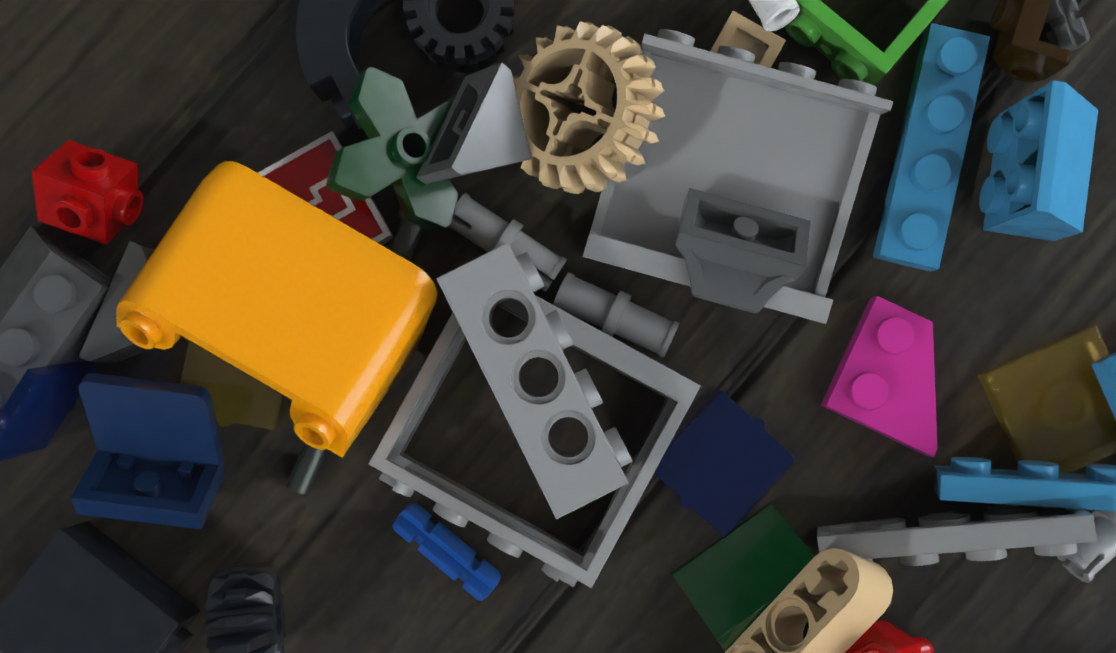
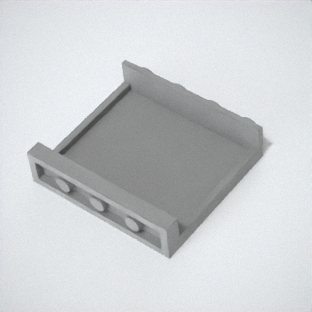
[583,29,893,324]

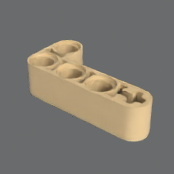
[725,548,893,653]

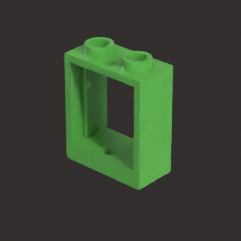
[785,0,949,85]

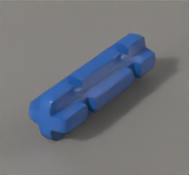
[392,502,501,601]

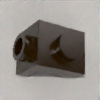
[986,0,1072,82]

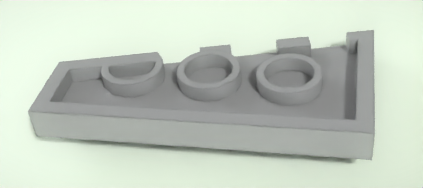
[817,504,1097,566]

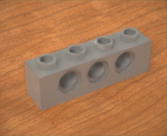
[436,243,633,519]

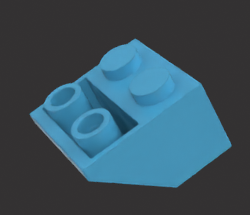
[979,80,1098,241]

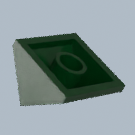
[671,503,815,652]

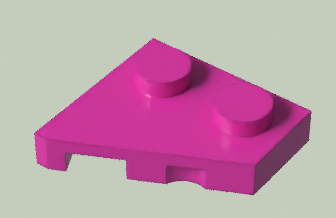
[820,296,938,457]

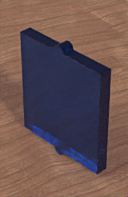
[0,360,97,461]
[654,391,795,537]

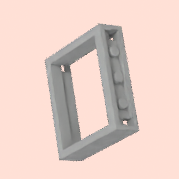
[369,295,701,588]

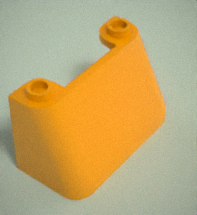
[116,161,437,458]

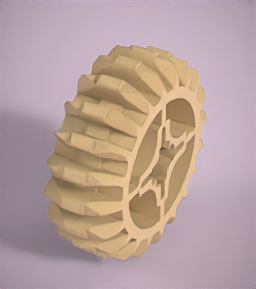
[512,21,665,194]

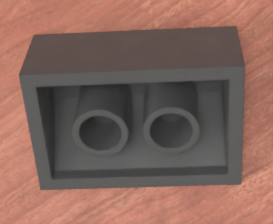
[0,225,113,444]

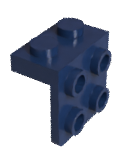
[71,373,226,529]

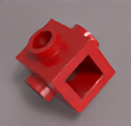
[32,140,143,245]

